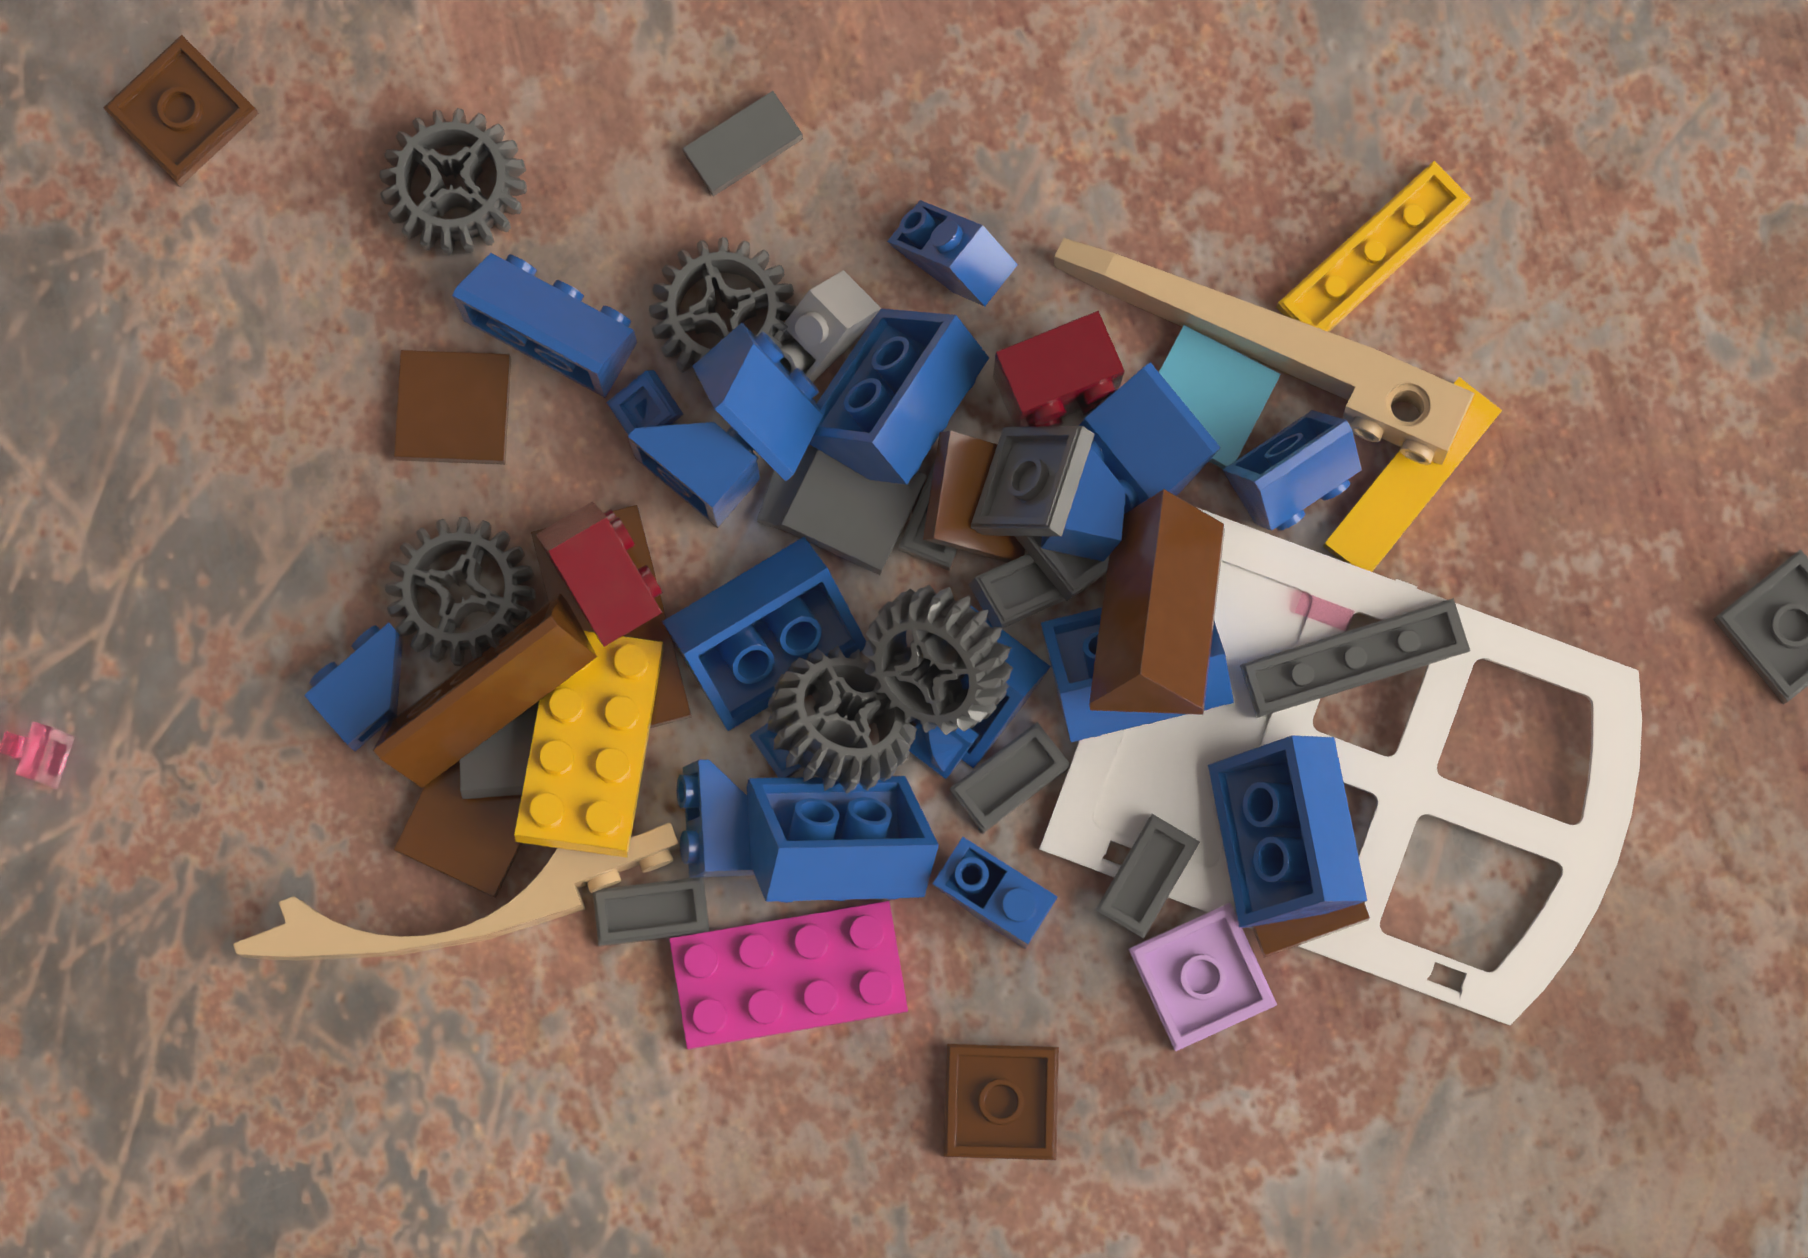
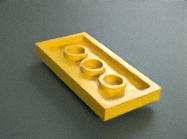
[514,631,663,858]

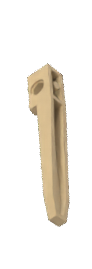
[1054,238,1475,465]

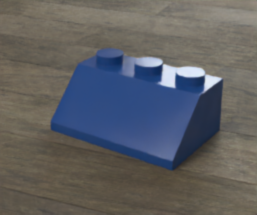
[452,253,637,398]
[809,308,989,485]
[662,537,867,731]
[1040,608,1234,742]
[1208,735,1368,928]
[746,776,939,903]

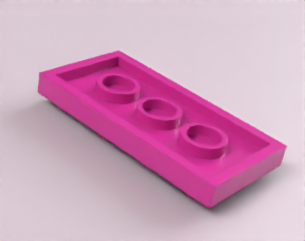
[669,901,908,1050]

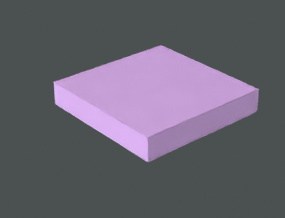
[1128,903,1277,1051]

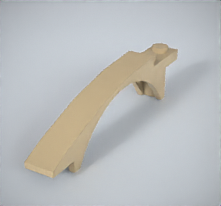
[233,822,680,961]

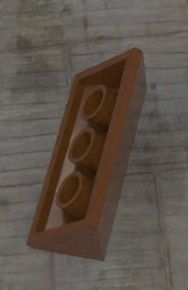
[1089,489,1225,715]
[373,593,597,788]

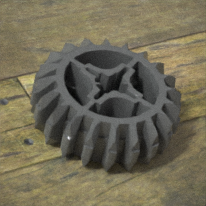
[379,108,527,255]
[649,237,796,381]
[385,517,536,666]
[862,585,1013,735]
[767,646,917,794]

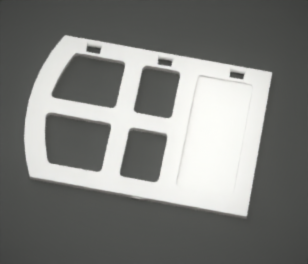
[1039,507,1642,1025]

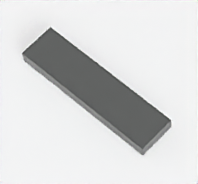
[1240,598,1471,718]

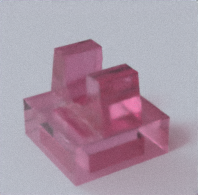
[1295,591,1355,631]
[0,722,75,789]

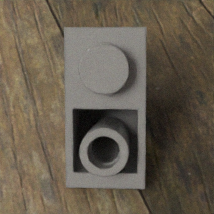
[774,270,881,383]

